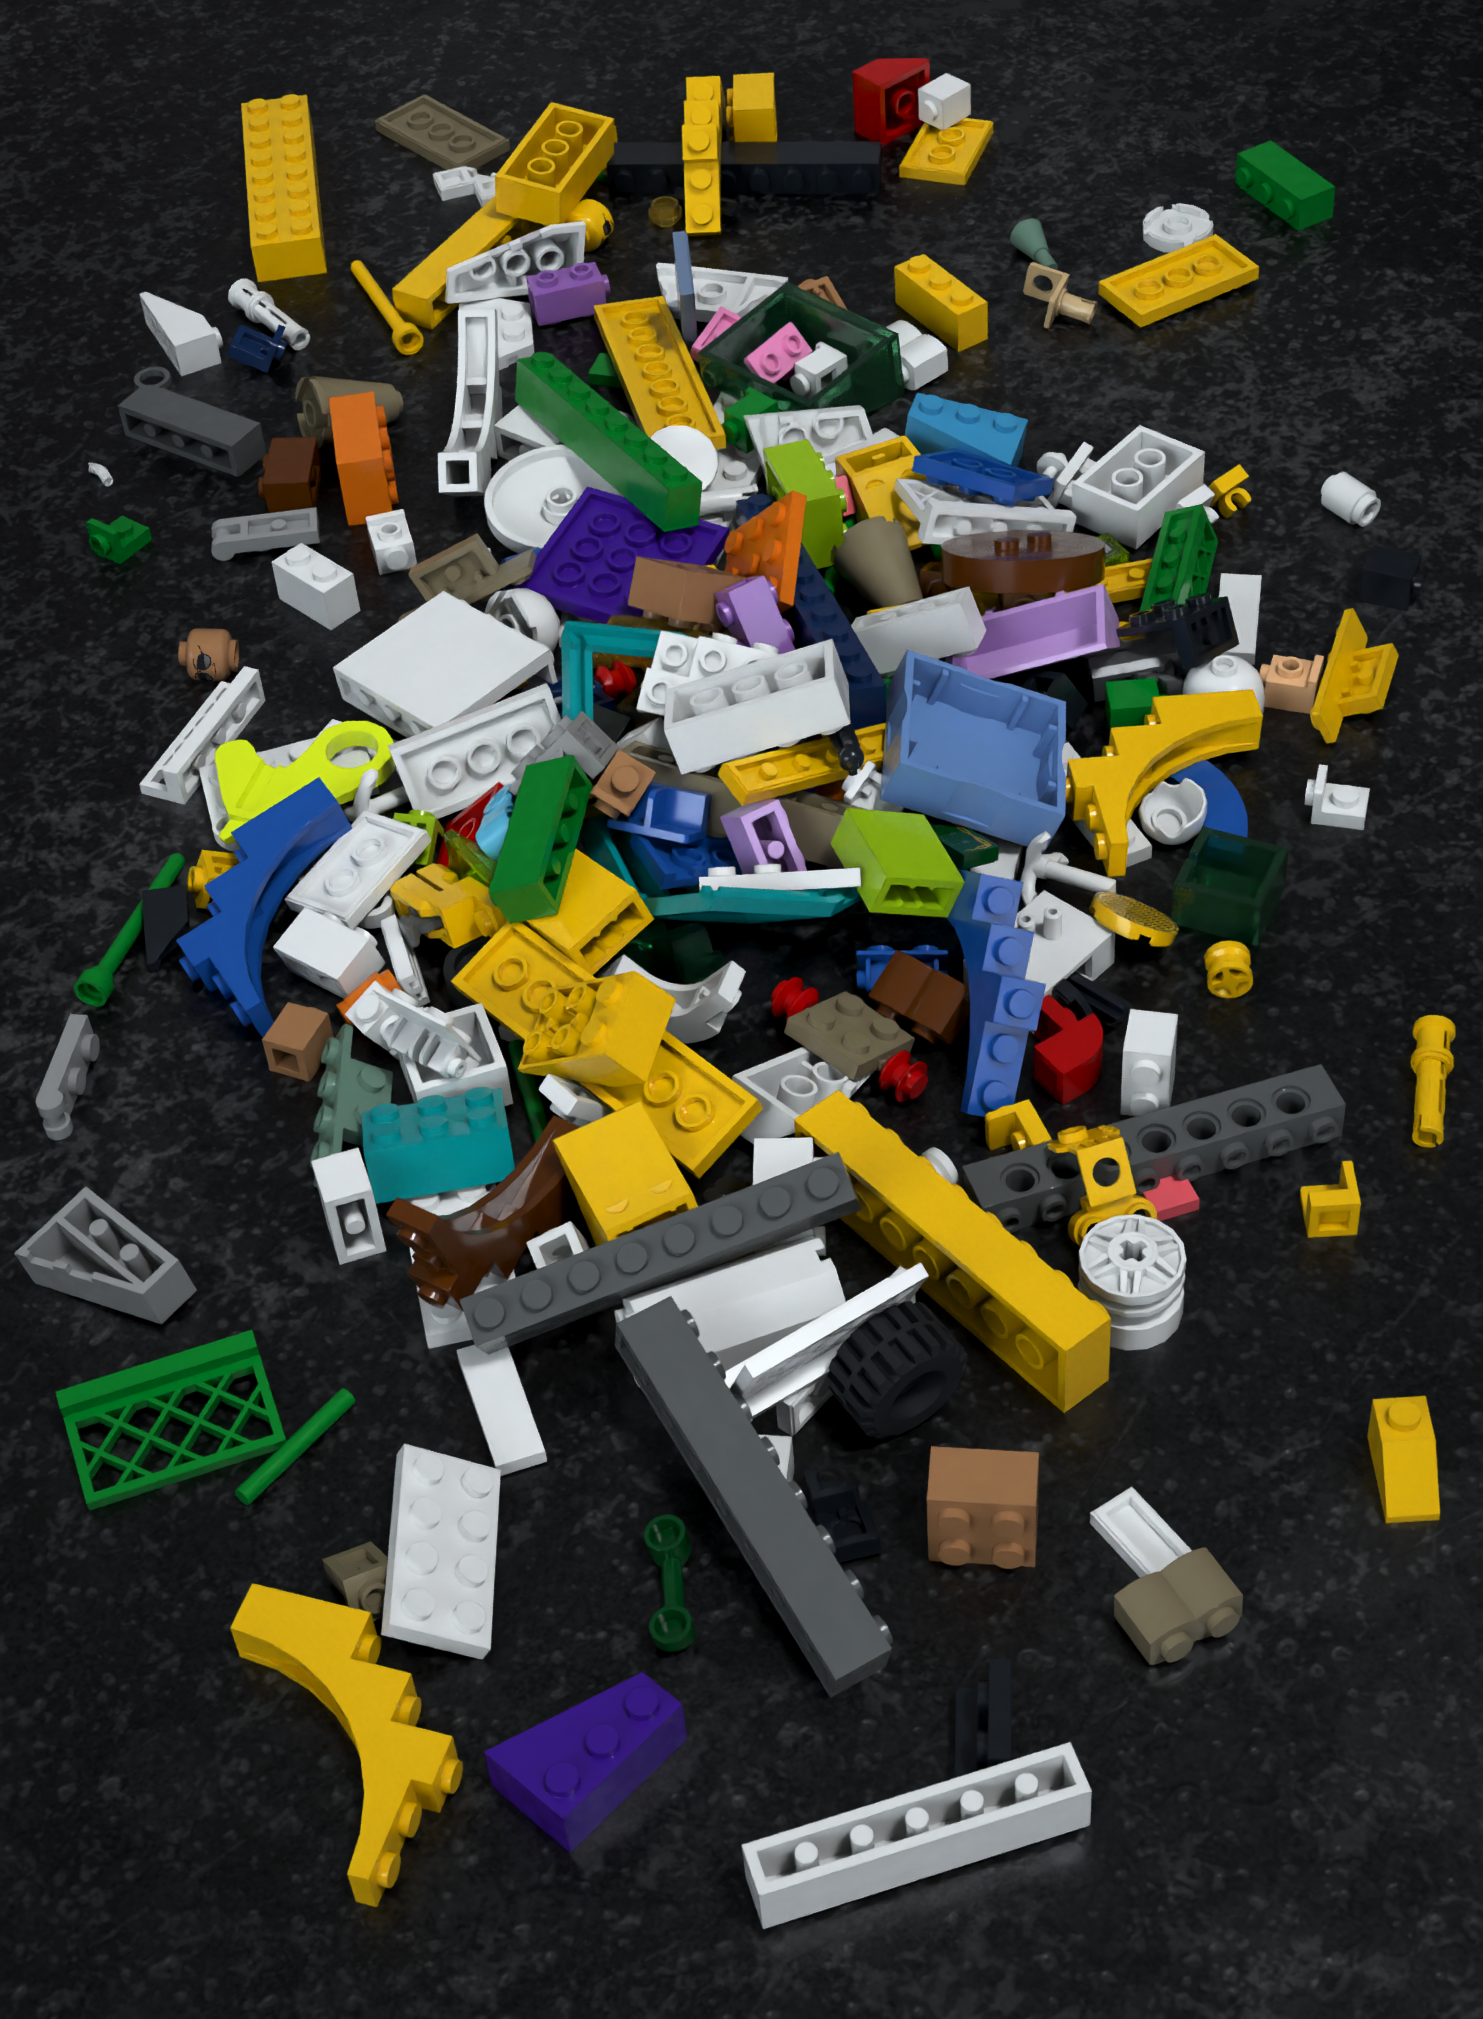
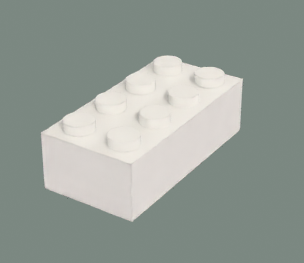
[664,639,850,775]

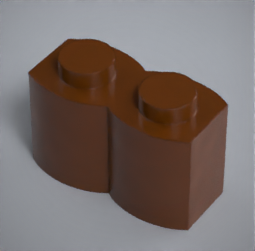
[868,950,970,1046]

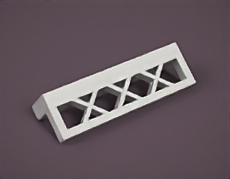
[139,666,266,805]

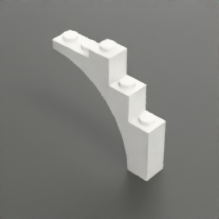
[438,309,503,497]

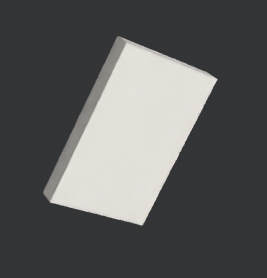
[285,810,432,930]

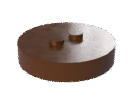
[941,530,1105,594]

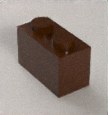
[258,437,322,513]

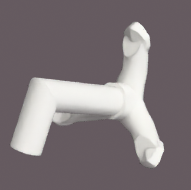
[341,768,409,822]
[1021,831,1116,906]

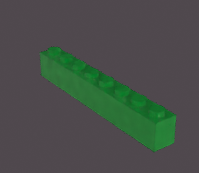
[515,352,702,532]

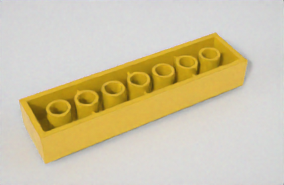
[241,94,327,282]
[794,1090,1111,1413]

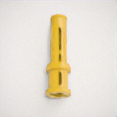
[1411,1015,1456,1148]

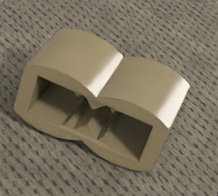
[1114,1547,1243,1665]

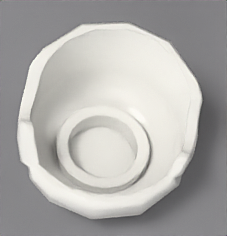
[1139,778,1207,845]

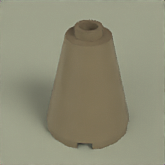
[296,376,403,451]
[830,516,923,609]

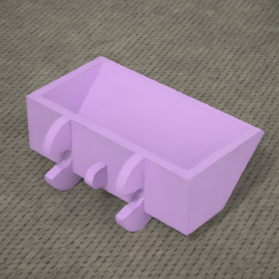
[945,583,1120,680]

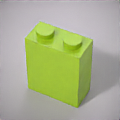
[830,808,965,918]

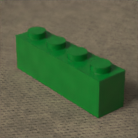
[489,755,593,924]

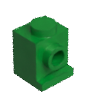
[721,387,778,454]

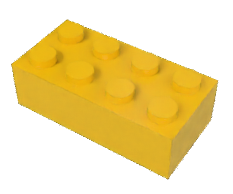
[495,102,614,226]

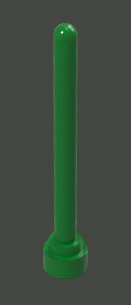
[74,853,185,1007]

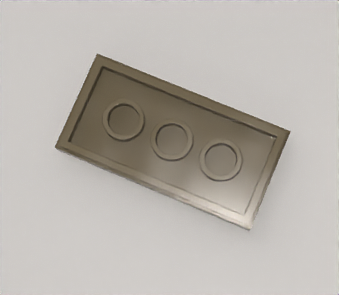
[375,94,510,170]

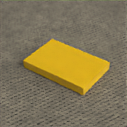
[899,118,994,186]

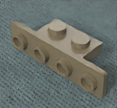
[398,533,537,622]

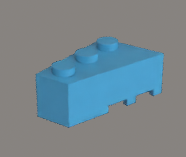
[905,393,1028,467]

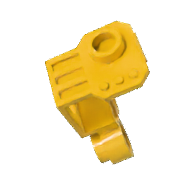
[1047,1125,1157,1247]

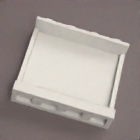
[333,591,557,738]

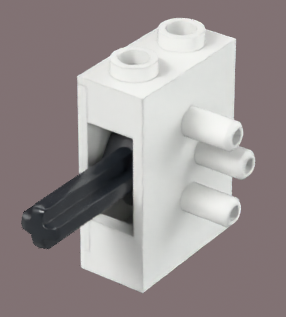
[963,890,1131,1033]

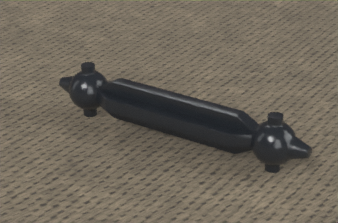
[828,721,864,776]

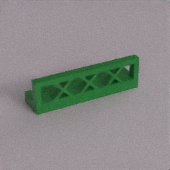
[1139,504,1218,612]

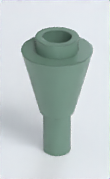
[1010,218,1058,270]

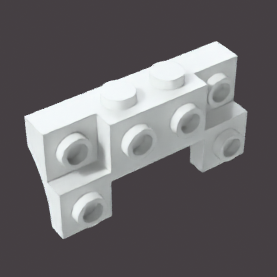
[636,630,807,740]

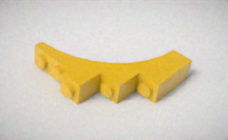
[682,76,726,236]
[1066,689,1263,877]
[230,1583,463,1907]

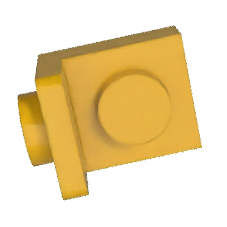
[187,850,239,909]
[985,1099,1052,1151]

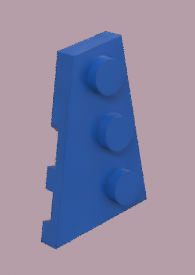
[629,833,743,890]

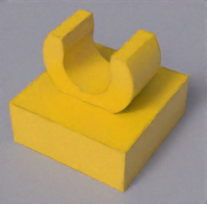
[1208,464,1251,519]

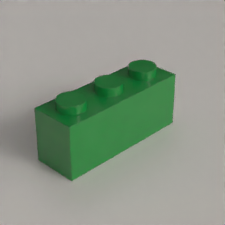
[1235,141,1335,231]

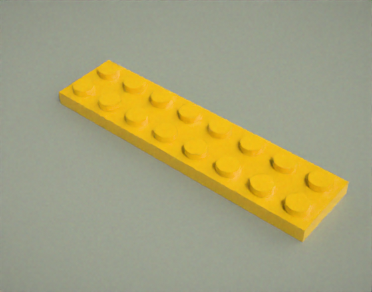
[593,296,726,450]
[451,921,764,1179]

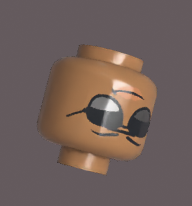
[179,628,239,681]

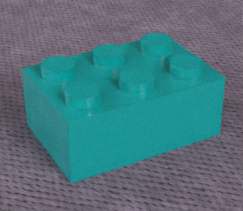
[361,1087,515,1204]

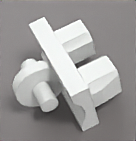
[1037,442,1096,510]

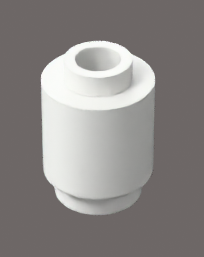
[1321,472,1381,527]

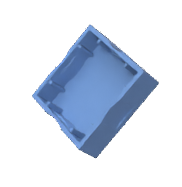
[880,650,1066,852]

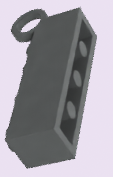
[118,367,266,477]

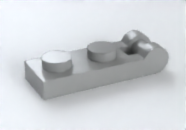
[212,507,320,561]
[35,1014,100,1140]

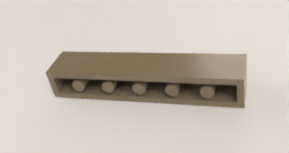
[621,741,865,870]

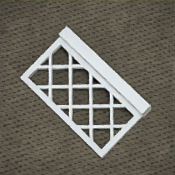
[894,479,1077,545]
[724,1262,929,1419]

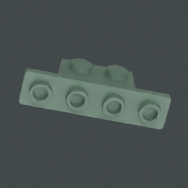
[310,1023,393,1188]

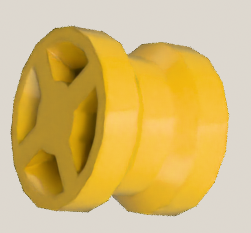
[1204,940,1253,998]

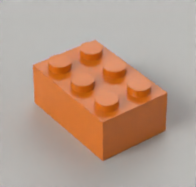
[329,391,399,526]

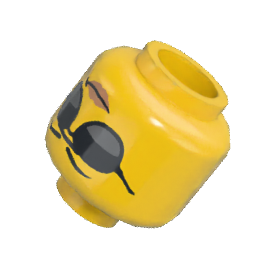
[565,199,614,252]

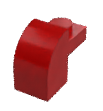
[1033,995,1103,1106]

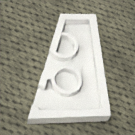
[743,405,876,478]

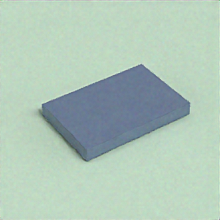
[672,231,697,353]

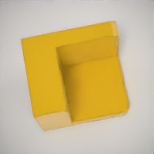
[1300,1160,1361,1238]

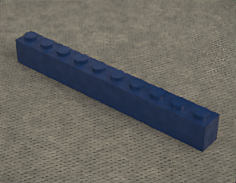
[736,494,886,730]

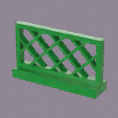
[55,1330,286,1511]

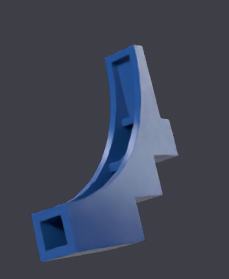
[176,777,352,1037]
[947,869,1046,1117]

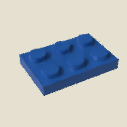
[912,449,1054,506]

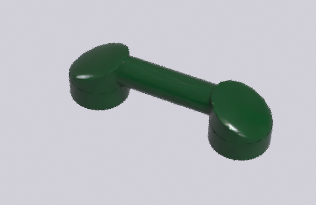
[644,1515,697,1652]

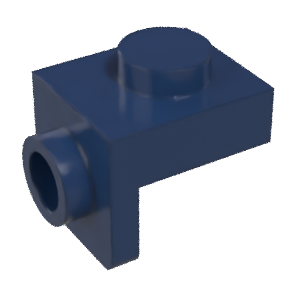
[227,324,288,373]

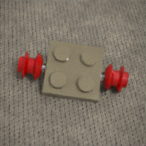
[771,977,928,1102]

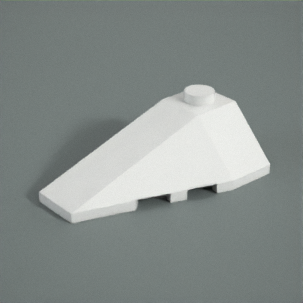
[445,221,586,304]
[732,1047,874,1144]

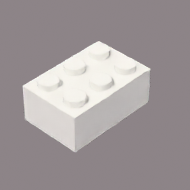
[1072,425,1205,549]

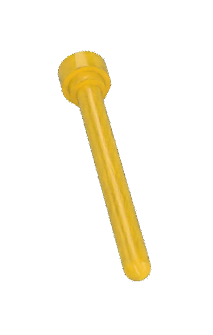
[350,260,424,355]

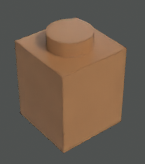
[262,1002,334,1082]

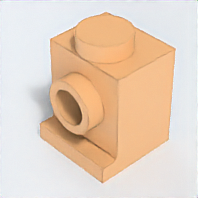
[1259,655,1324,714]

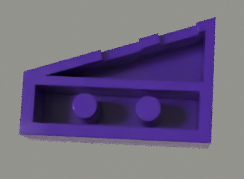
[484,1672,688,1853]

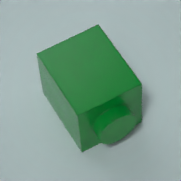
[1104,678,1166,739]

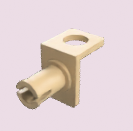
[1023,262,1097,329]

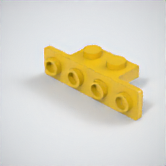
[1310,608,1399,744]

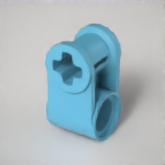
[475,784,517,862]

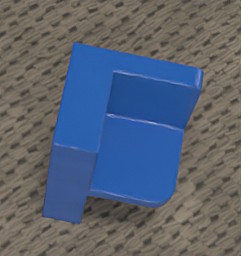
[606,782,712,844]

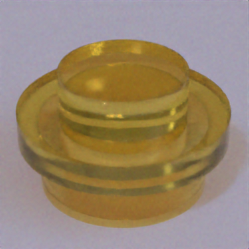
[648,196,683,227]

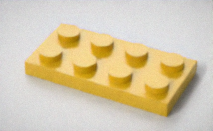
[1098,234,1259,327]

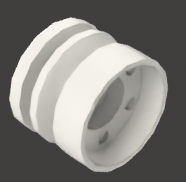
[1078,1214,1186,1351]

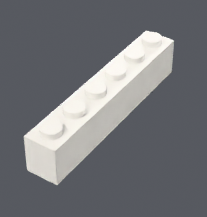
[742,1742,1092,1929]

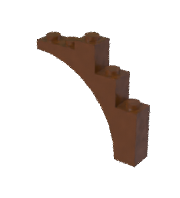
[386,1116,580,1311]

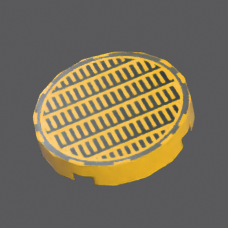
[1089,892,1179,947]

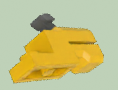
[389,863,508,950]

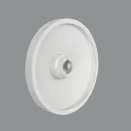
[484,444,624,553]

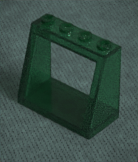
[698,282,905,413]

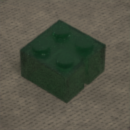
[1171,826,1289,946]

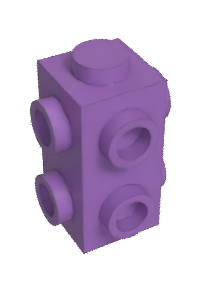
[526,262,611,326]
[714,575,795,654]

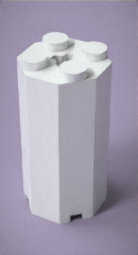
[614,1235,846,1387]

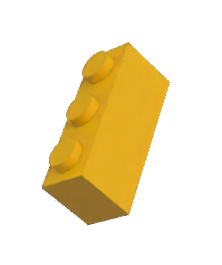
[894,254,988,352]

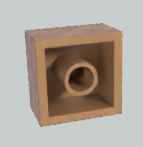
[628,556,746,633]
[927,1446,1039,1569]

